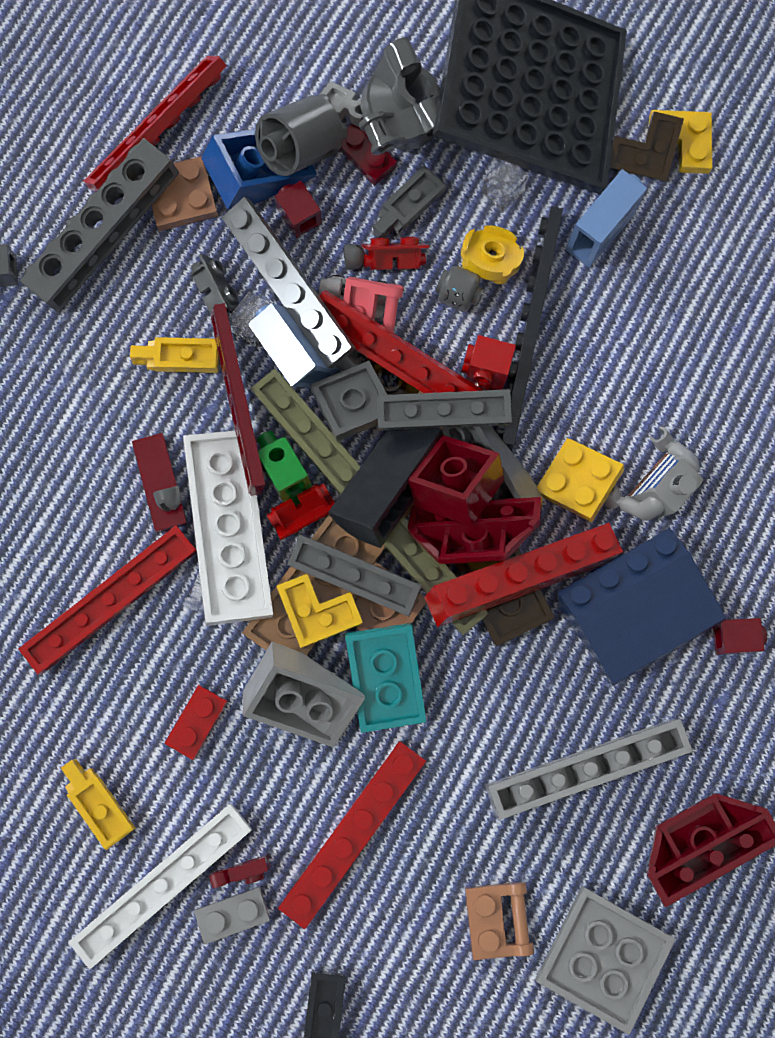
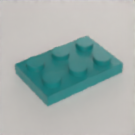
[345,623,427,733]

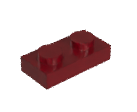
[339,124,397,186]

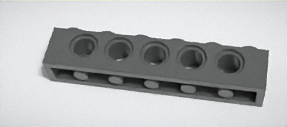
[19,138,180,313]

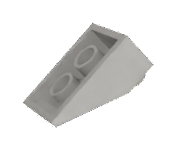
[242,641,365,748]

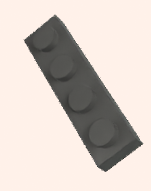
[377,389,512,431]
[287,534,423,617]

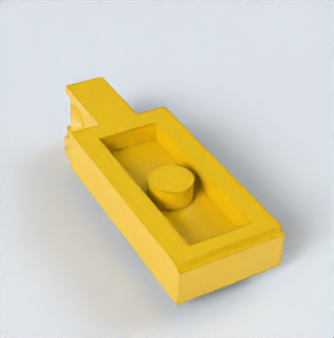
[130,337,219,373]
[61,759,136,850]

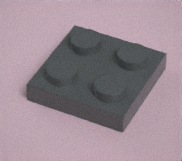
[310,361,387,442]

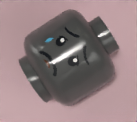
[436,266,484,312]

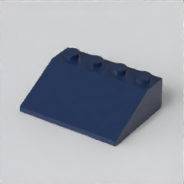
[558,528,726,686]

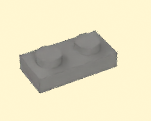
[194,886,271,945]

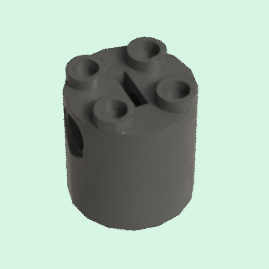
[255,94,348,176]

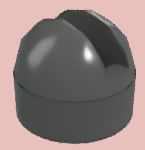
[344,244,365,270]
[153,486,181,512]

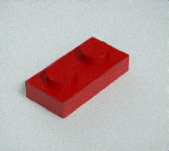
[164,685,228,760]

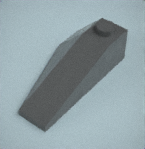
[443,426,544,501]

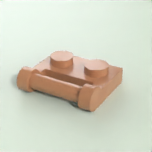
[465,882,534,960]

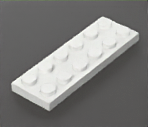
[183,431,273,626]

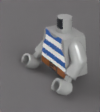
[604,427,703,521]

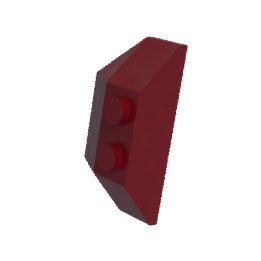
[407,497,542,564]
[646,793,775,908]

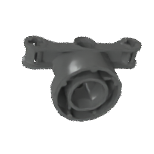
[358,37,441,155]

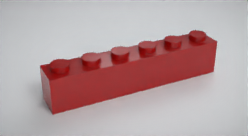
[424,523,623,628]

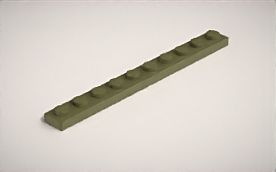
[250,368,488,636]

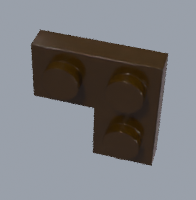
[610,111,684,181]

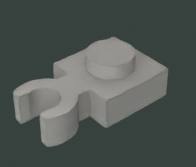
[319,81,363,127]

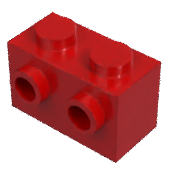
[461,335,516,391]

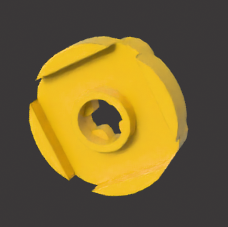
[461,225,524,284]

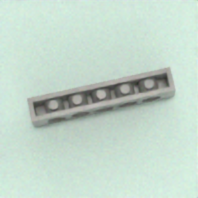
[485,719,693,820]

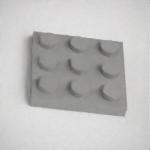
[535,886,676,1035]

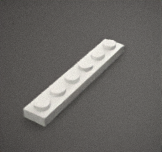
[68,803,253,970]

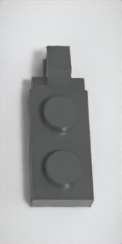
[372,165,447,238]

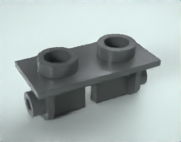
[191,254,242,314]

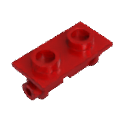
[361,237,429,271]
[267,483,334,540]

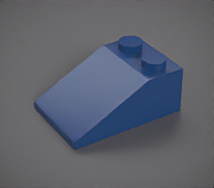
[201,129,317,210]

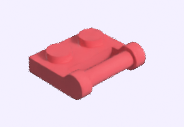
[343,277,404,333]

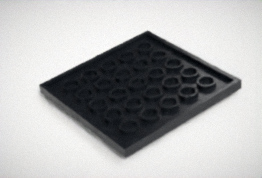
[433,0,627,195]

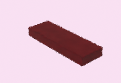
[132,433,188,533]

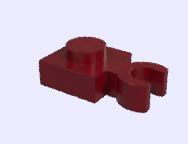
[209,854,271,889]

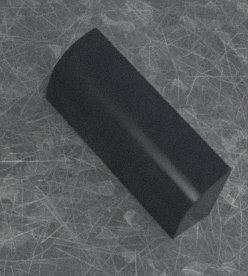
[328,428,443,548]

